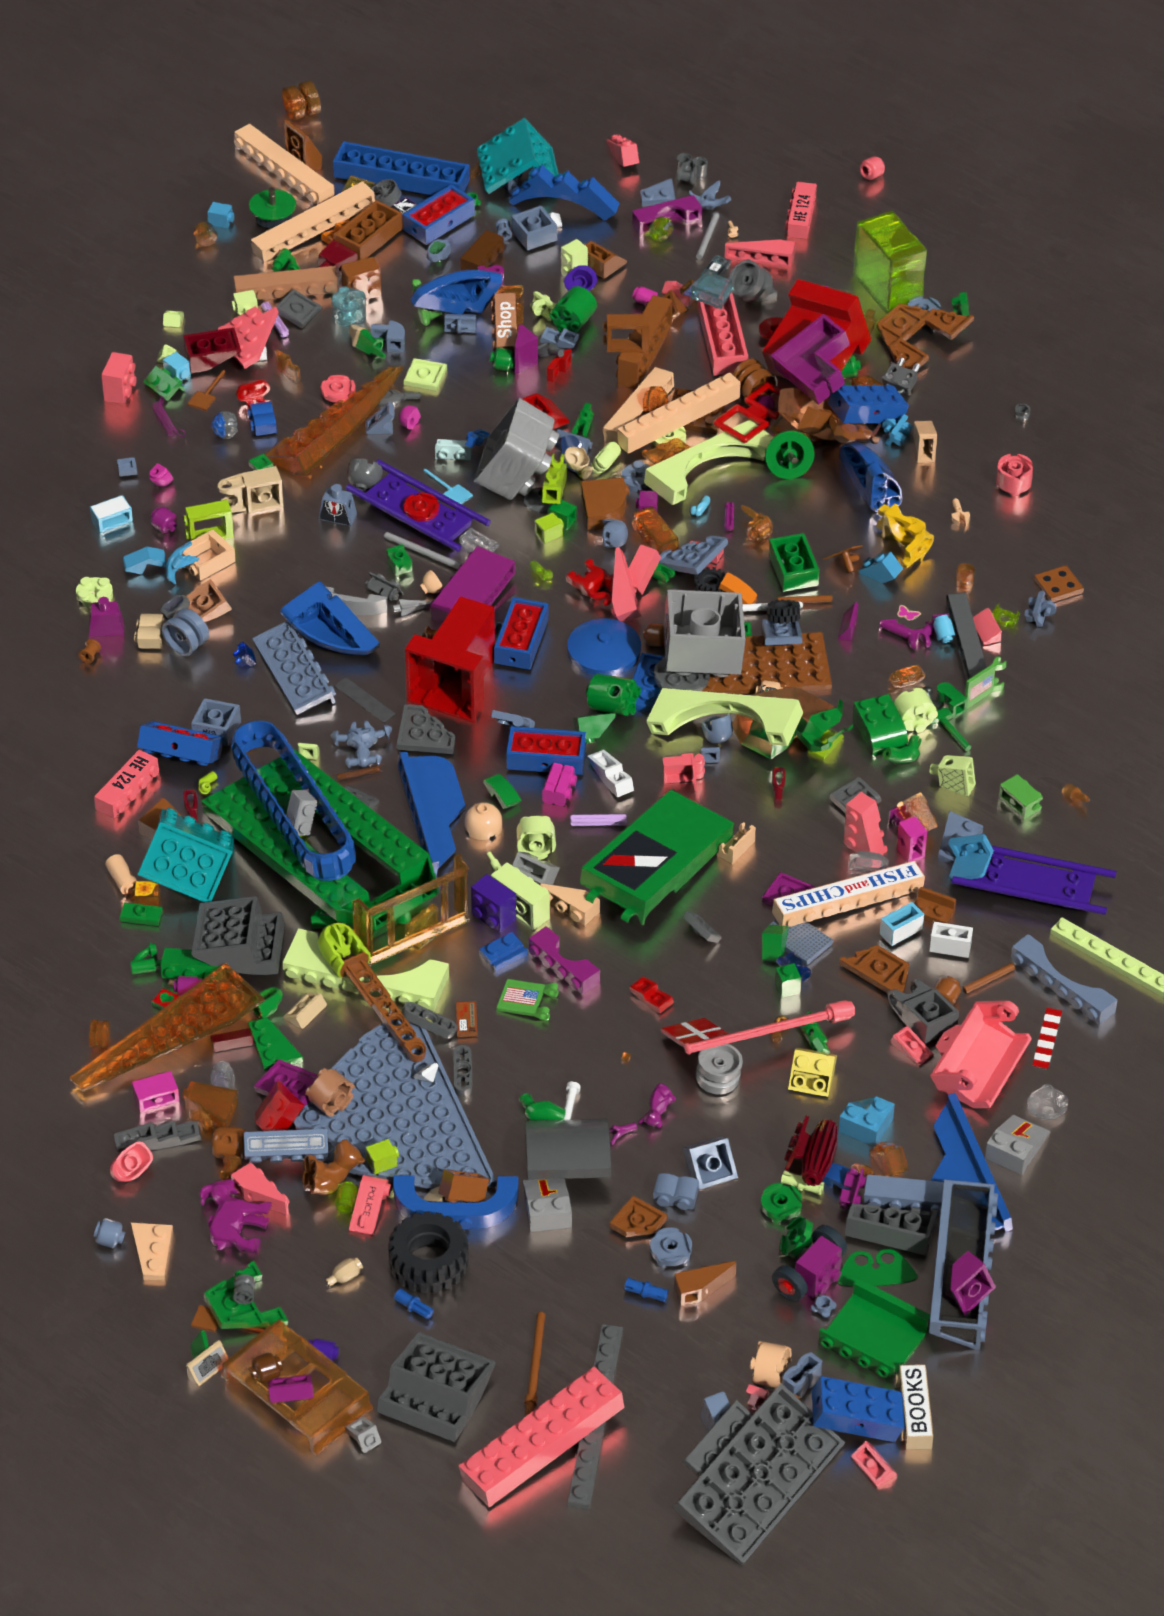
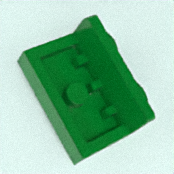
[143,366,185,401]

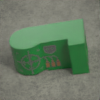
[936,682,968,718]

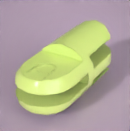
[591,442,621,474]

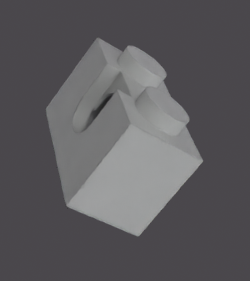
[512,851,560,885]

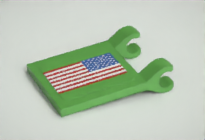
[965,656,1007,709]
[496,979,559,1021]

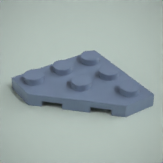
[659,535,728,575]

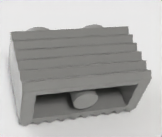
[286,790,318,835]

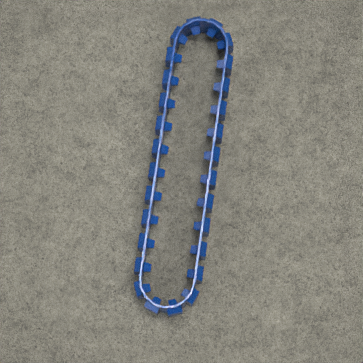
[231,721,356,881]

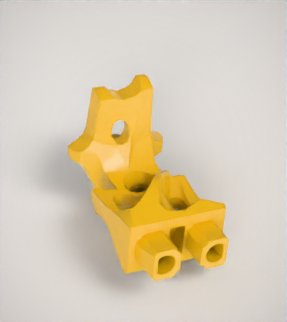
[876,504,934,568]

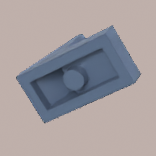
[365,402,395,435]

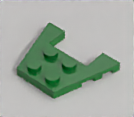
[204,1261,288,1329]

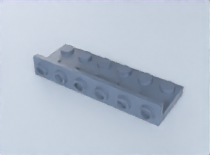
[252,621,336,715]

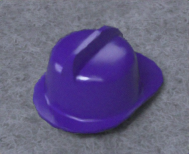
[564,265,597,291]

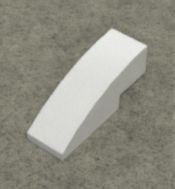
[587,750,634,797]

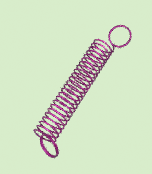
[152,396,186,437]

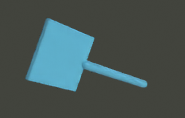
[424,469,473,504]

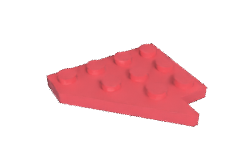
[217,306,279,369]

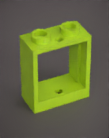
[183,499,234,541]

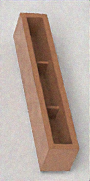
[234,266,338,300]

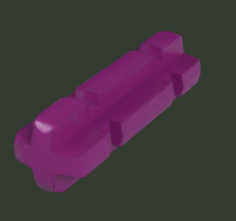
[724,502,734,531]

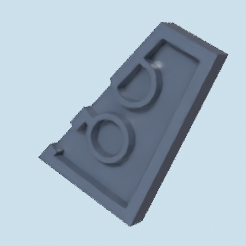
[938,811,983,866]

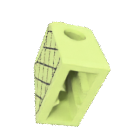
[930,755,976,797]

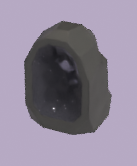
[160,595,190,621]

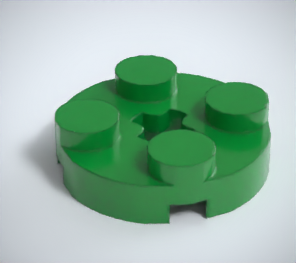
[761,1183,802,1223]
[780,1216,813,1259]

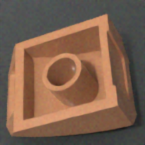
[186,578,232,622]

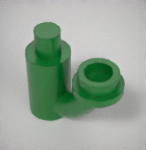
[272,248,300,272]
[311,908,338,929]
[130,942,161,975]

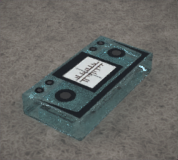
[701,255,731,284]

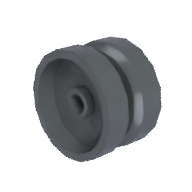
[729,260,773,304]

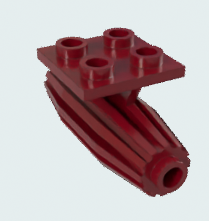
[784,1116,838,1186]

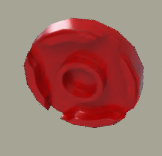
[403,492,439,522]

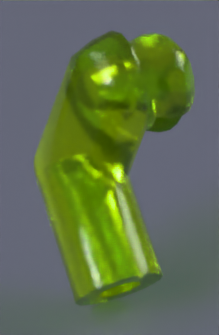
[530,560,553,581]

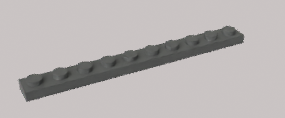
[568,1324,623,1510]

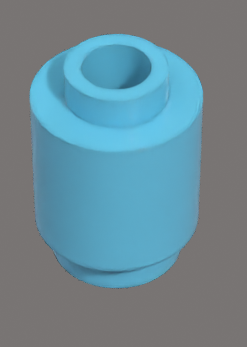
[933,615,956,643]

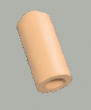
[105,854,137,895]

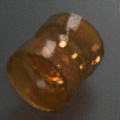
[956,563,975,589]

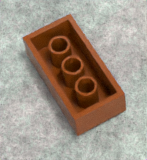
[334,200,403,260]

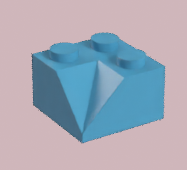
[839,1096,895,1147]

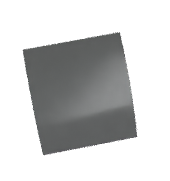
[191,896,285,975]
[525,1119,611,1180]
[377,1332,496,1442]

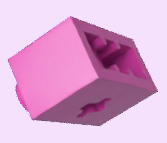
[896,816,927,863]

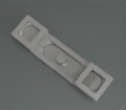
[326,587,388,615]

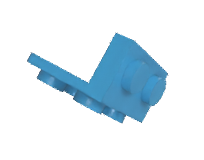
[948,834,994,881]

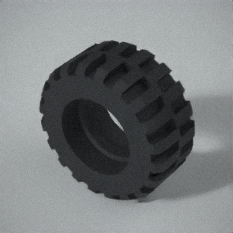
[388,1212,469,1293]

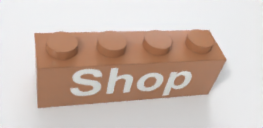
[491,293,517,355]

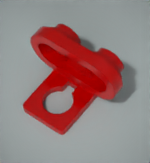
[236,380,270,409]

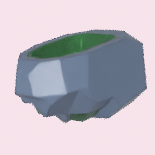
[426,239,451,263]

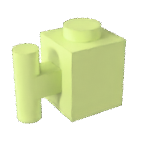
[231,290,258,316]

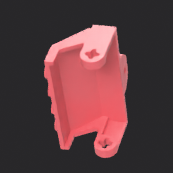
[930,1001,1032,1108]

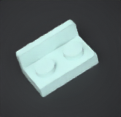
[435,439,472,461]

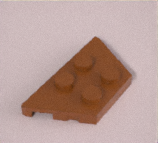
[839,945,910,993]

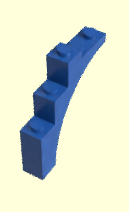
[509,164,620,221]

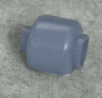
[93,1218,126,1248]

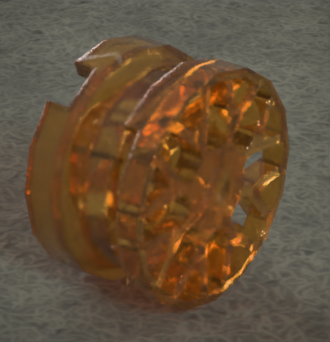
[89,1019,110,1048]

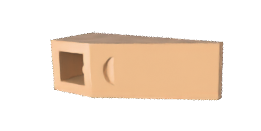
[540,883,600,926]

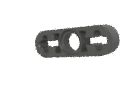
[401,1002,458,1039]
[453,1045,472,1097]

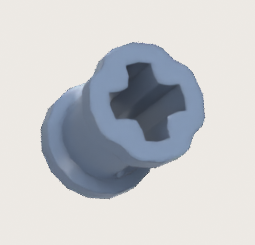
[496,218,512,241]

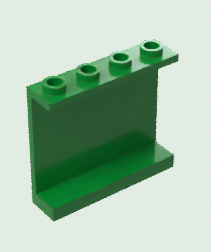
[818,1278,931,1381]

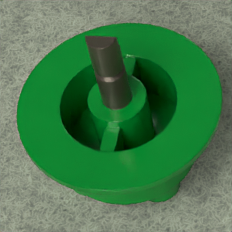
[765,431,814,479]

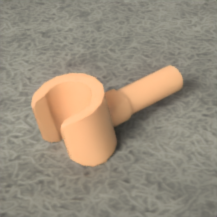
[727,221,739,238]

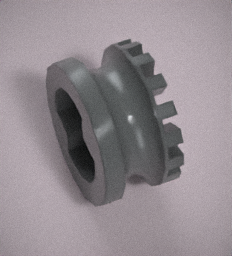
[1014,403,1030,420]

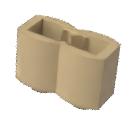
[134,614,164,649]

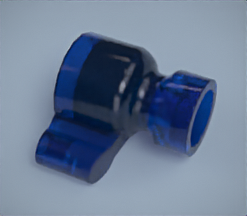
[776,952,812,983]

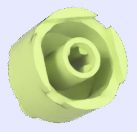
[894,688,938,733]
[516,816,556,860]

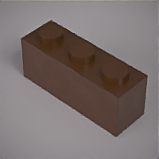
[460,230,505,271]

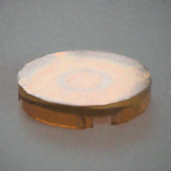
[643,386,668,414]

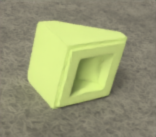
[163,310,184,327]
[157,344,180,364]
[298,743,319,760]

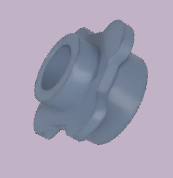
[811,1295,836,1317]

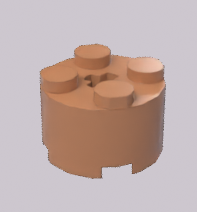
[306,1068,355,1117]

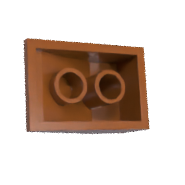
[284,120,322,172]

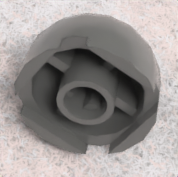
[347,458,383,491]

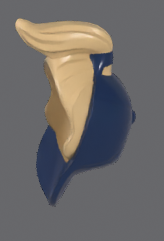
[560,435,593,480]

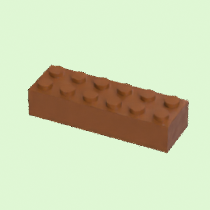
[616,295,672,390]

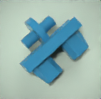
[882,414,914,447]

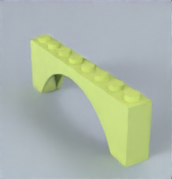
[644,420,774,505]
[646,688,803,746]
[283,928,449,1011]

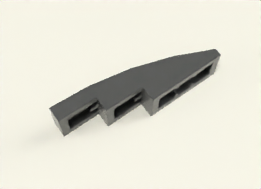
[114,1119,202,1152]

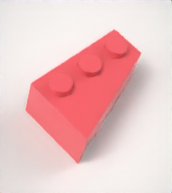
[843,792,888,863]

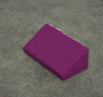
[838,602,859,641]
[268,1374,313,1403]

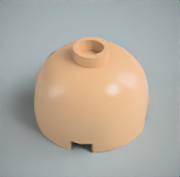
[464,802,502,840]

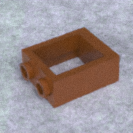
[603,314,649,352]

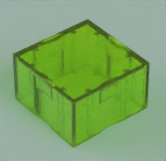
[853,210,927,314]

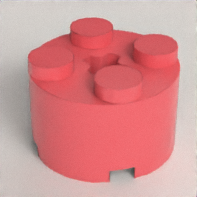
[996,454,1033,496]

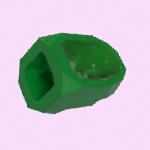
[249,987,283,1019]

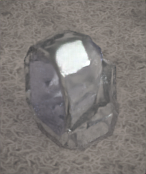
[210,1061,235,1090]

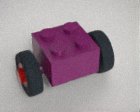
[772,1225,847,1301]

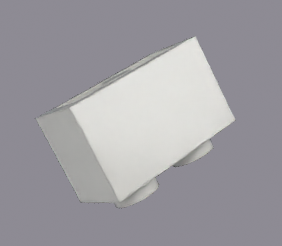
[930,922,973,958]

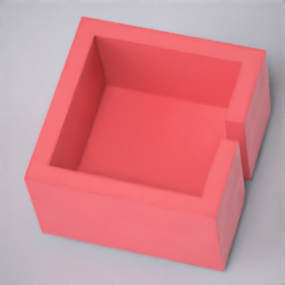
[102,352,137,404]

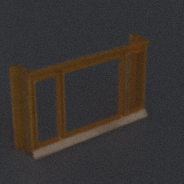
[353,854,470,966]

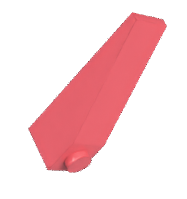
[725,240,795,268]
[611,547,642,623]

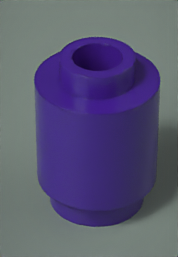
[306,1338,339,1363]

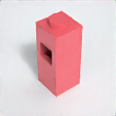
[628,545,661,595]

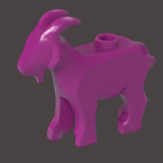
[199,1179,272,1253]

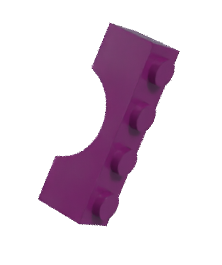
[632,195,702,235]
[528,926,600,995]

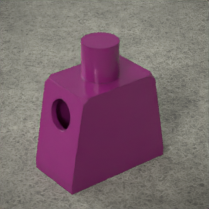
[89,597,124,637]

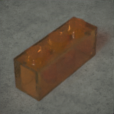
[632,506,679,555]

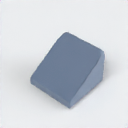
[700,747,720,763]

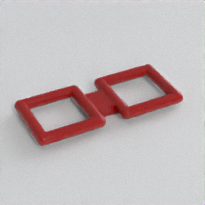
[713,382,782,443]

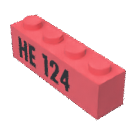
[785,182,817,239]
[94,750,159,819]

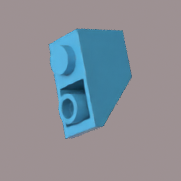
[858,551,903,583]

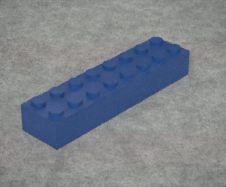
[333,141,470,195]

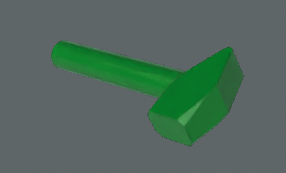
[930,708,972,751]

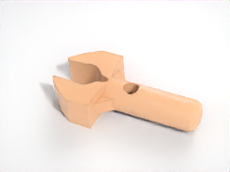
[951,499,970,526]

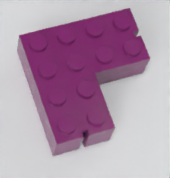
[770,314,850,405]

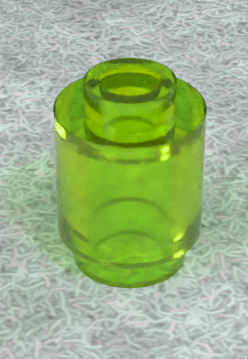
[335,1181,358,1213]

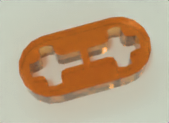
[889,665,925,689]

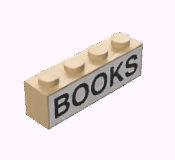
[895,1365,933,1450]

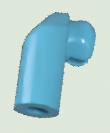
[690,496,711,517]

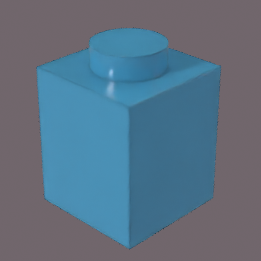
[207,202,235,229]

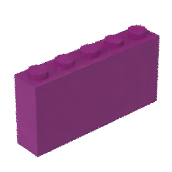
[430,546,516,623]

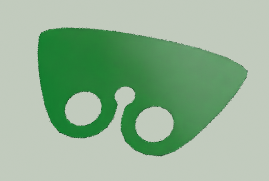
[838,1249,918,1286]

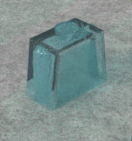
[691,271,733,309]

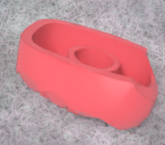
[109,1141,153,1182]

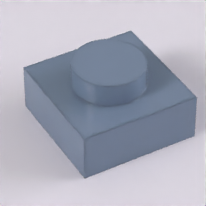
[117,457,137,476]

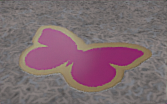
[897,605,921,621]

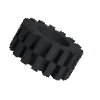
[694,567,726,592]
[767,599,800,624]

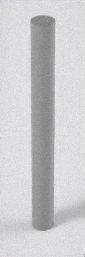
[696,213,719,260]

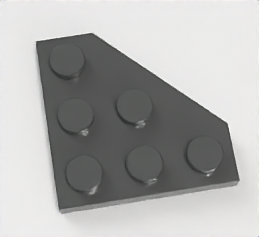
[397,704,456,754]

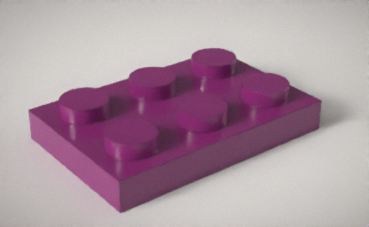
[254,1059,318,1109]

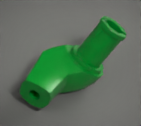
[883,735,922,764]
[519,1093,566,1121]

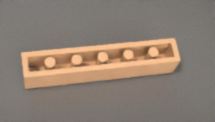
[603,367,674,443]

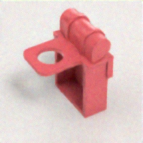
[663,753,705,792]

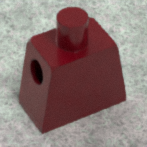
[317,240,358,277]

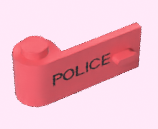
[349,1175,392,1236]

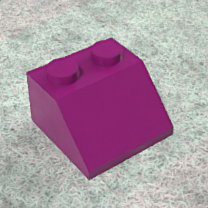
[951,1251,996,1315]

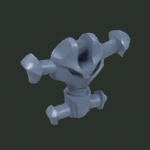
[331,720,392,769]

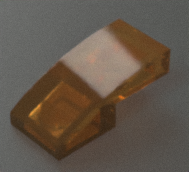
[275,350,301,383]

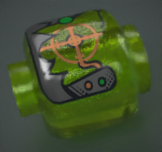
[649,216,674,242]

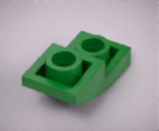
[483,774,521,809]

